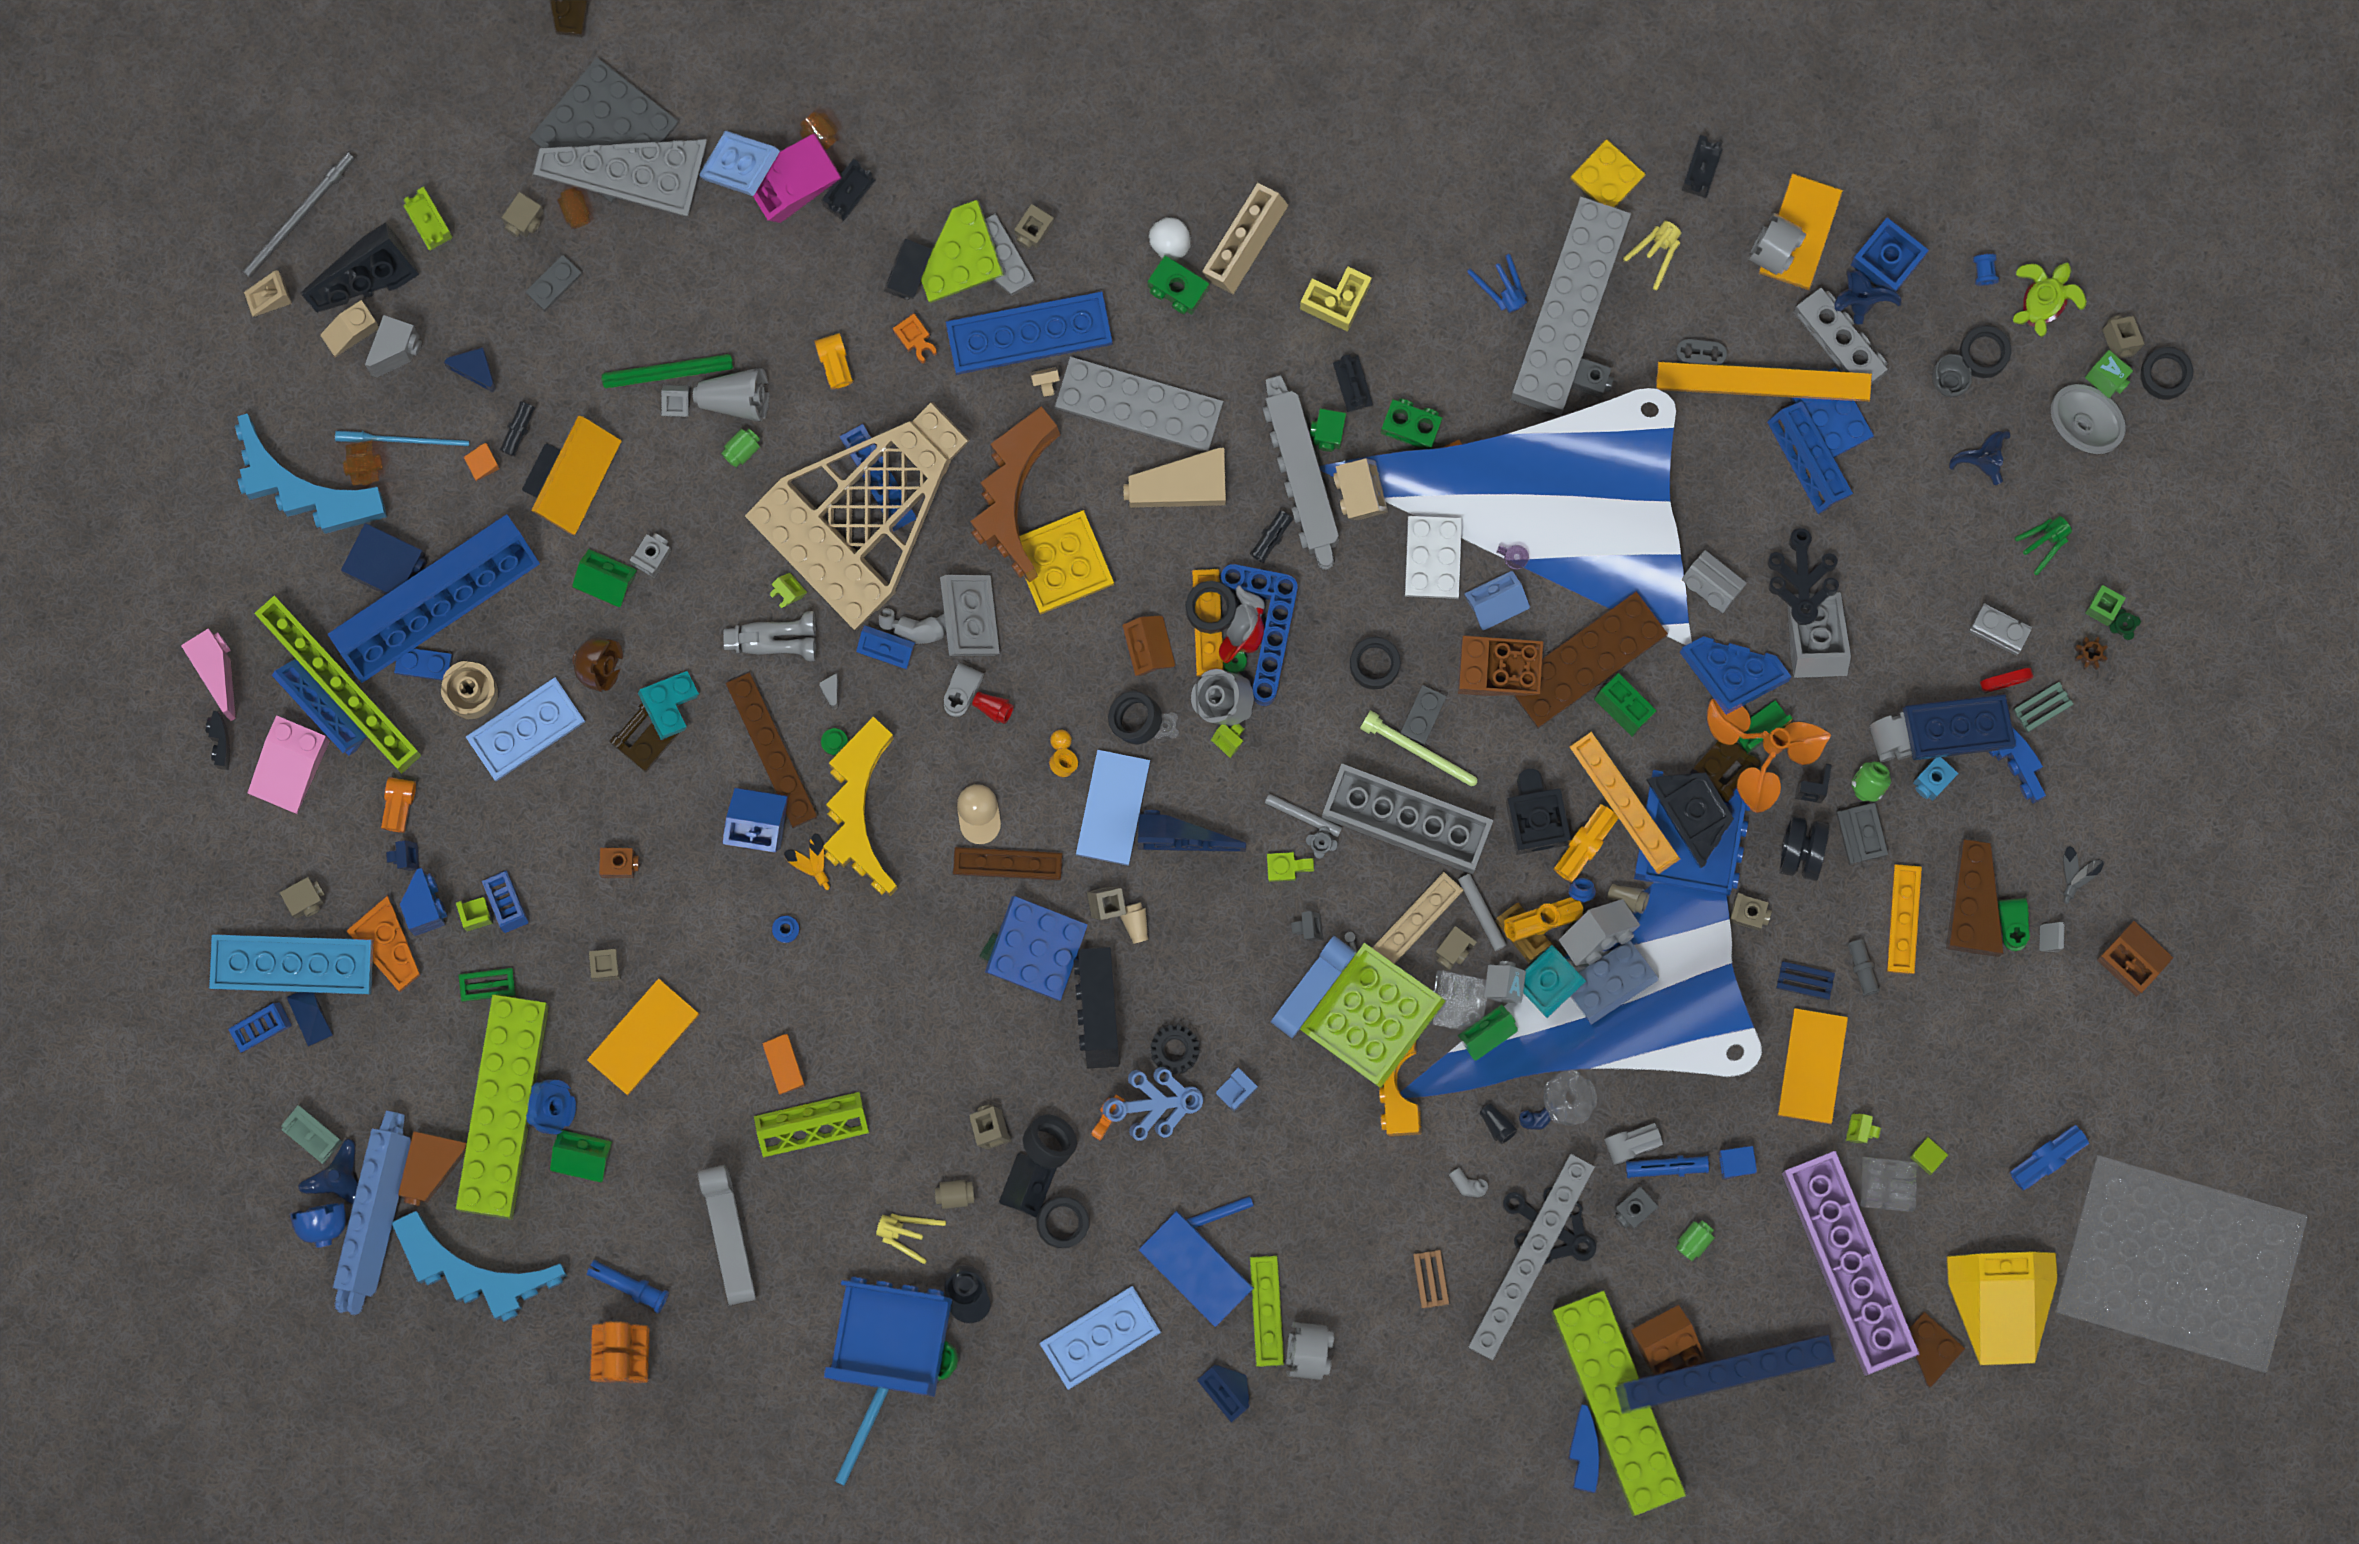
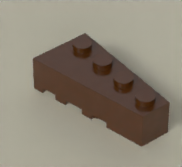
[1946,839,2003,957]

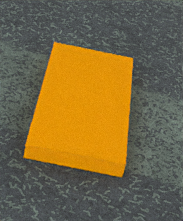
[1759,174,1843,290]
[531,416,621,535]
[587,979,700,1096]
[1777,1008,1848,1124]

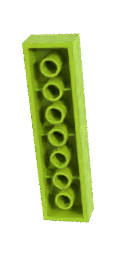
[456,995,549,1220]
[1551,1291,1686,1517]

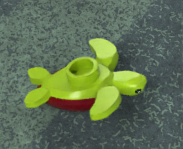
[2013,263,2087,337]

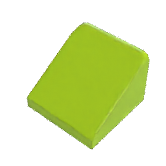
[1910,1137,1948,1175]

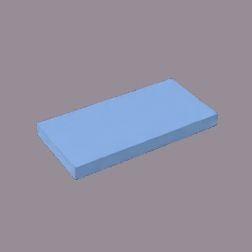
[466,677,585,781]
[1076,750,1150,866]
[1040,1286,1161,1390]

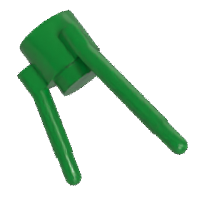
[2015,516,2072,575]

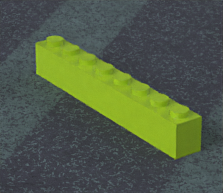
[254,596,421,774]

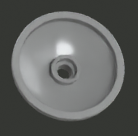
[2051,384,2126,454]

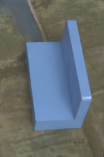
[1465,571,1530,630]

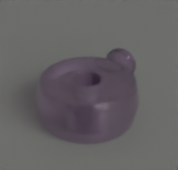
[1496,545,1529,570]

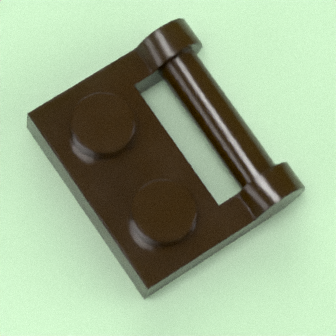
[609,703,679,772]
[1690,741,1761,802]

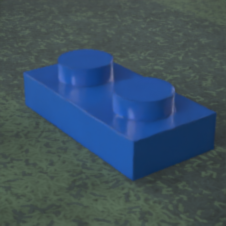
[856,625,915,669]
[394,649,453,681]

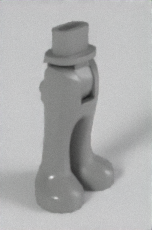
[724,611,816,661]

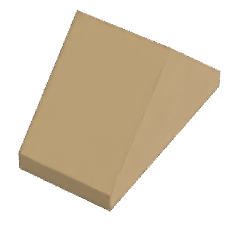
[244,271,292,317]

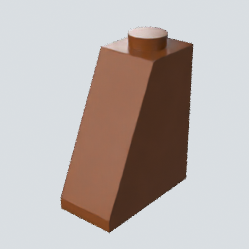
[398,1131,467,1206]

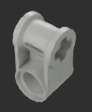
[944,663,984,717]

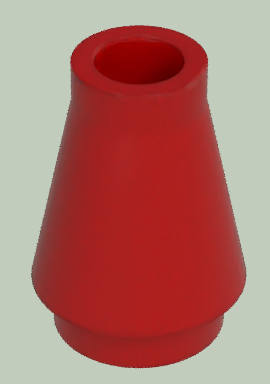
[972,691,1014,724]

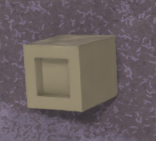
[589,949,621,982]

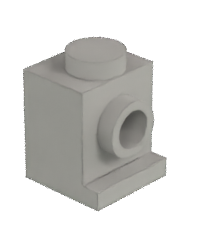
[630,534,671,578]

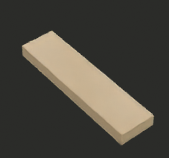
[1372,872,1463,964]

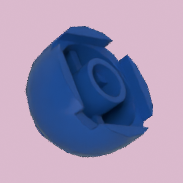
[290,1203,346,1248]

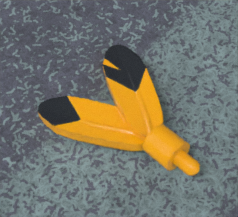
[784,834,830,890]

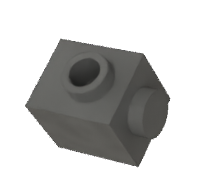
[1571,358,1614,398]
[1615,1187,1658,1230]

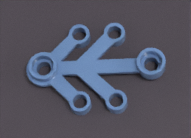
[1103,1067,1203,1141]

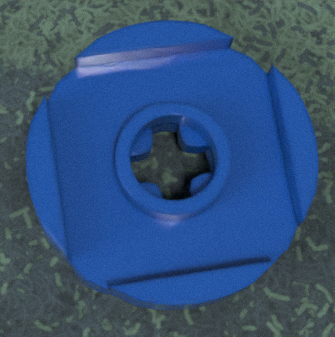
[526,1080,576,1134]

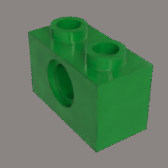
[1147,255,1209,315]

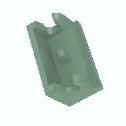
[282,1105,343,1164]

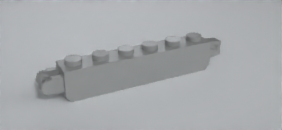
[1262,376,1339,570]

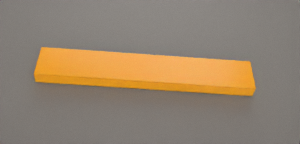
[1570,732,1680,874]

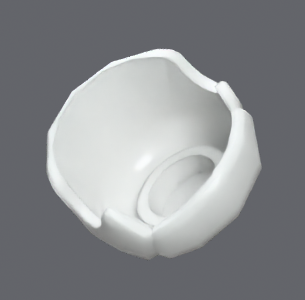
[1149,217,1191,260]

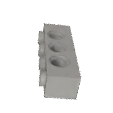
[1794,288,1888,385]

